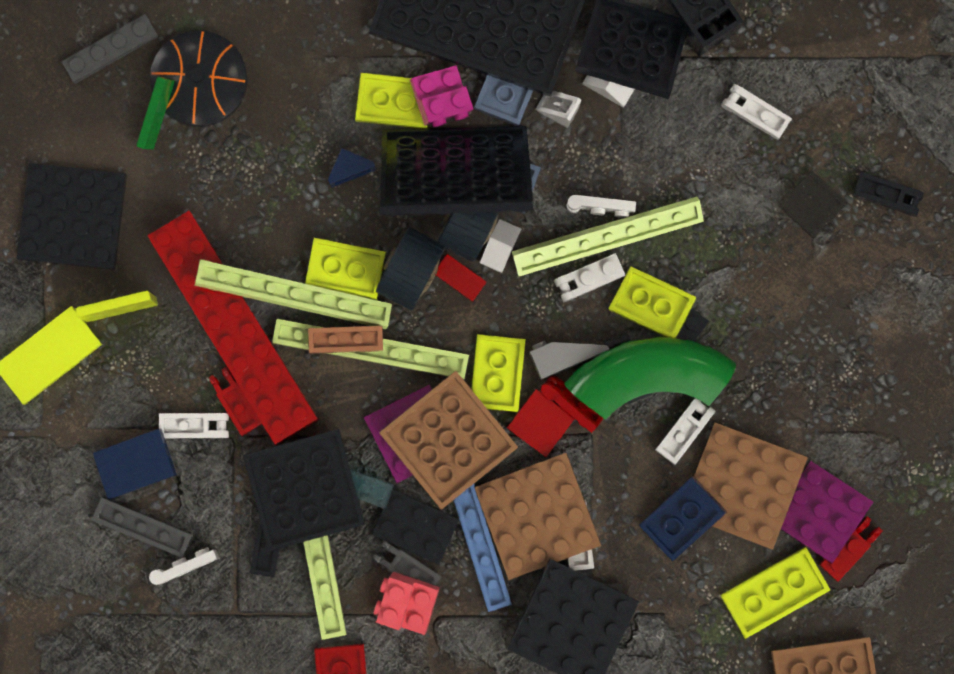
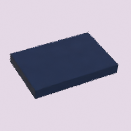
[93,429,177,500]
[639,476,727,561]

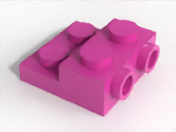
[410,65,474,128]

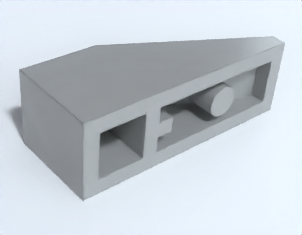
[529,341,609,380]

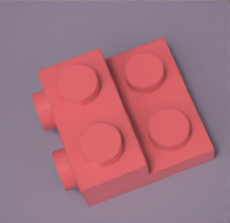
[374,571,440,635]

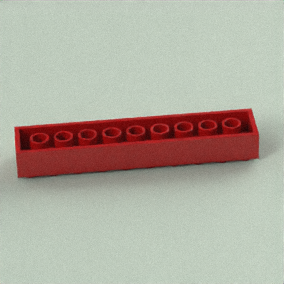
[148,210,319,446]

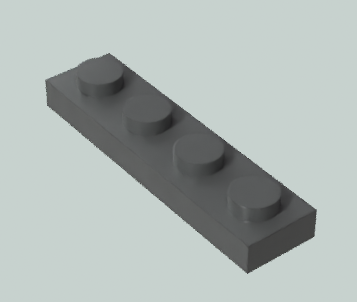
[62,14,159,84]
[92,497,193,558]

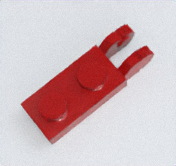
[208,367,262,437]
[540,375,604,433]
[819,516,883,582]

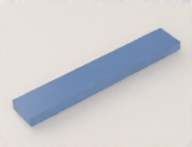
[454,484,512,612]

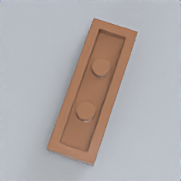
[308,326,383,354]

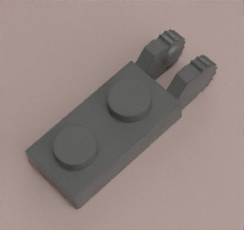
[372,540,442,586]

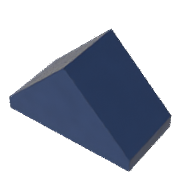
[328,149,376,188]

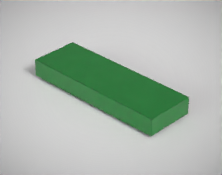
[136,77,175,150]

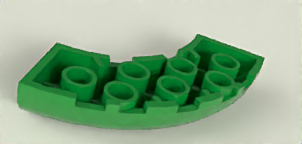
[564,337,736,420]

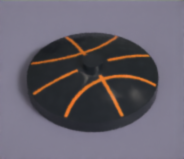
[150,30,248,127]

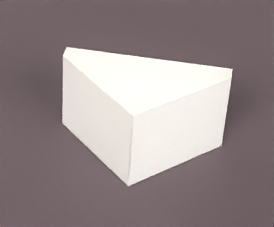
[582,75,634,108]
[535,91,581,128]
[480,219,521,273]

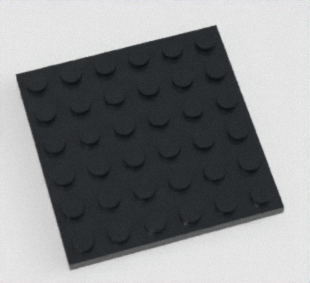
[380,126,533,216]

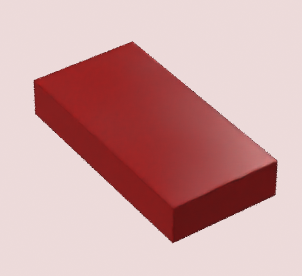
[435,254,487,302]

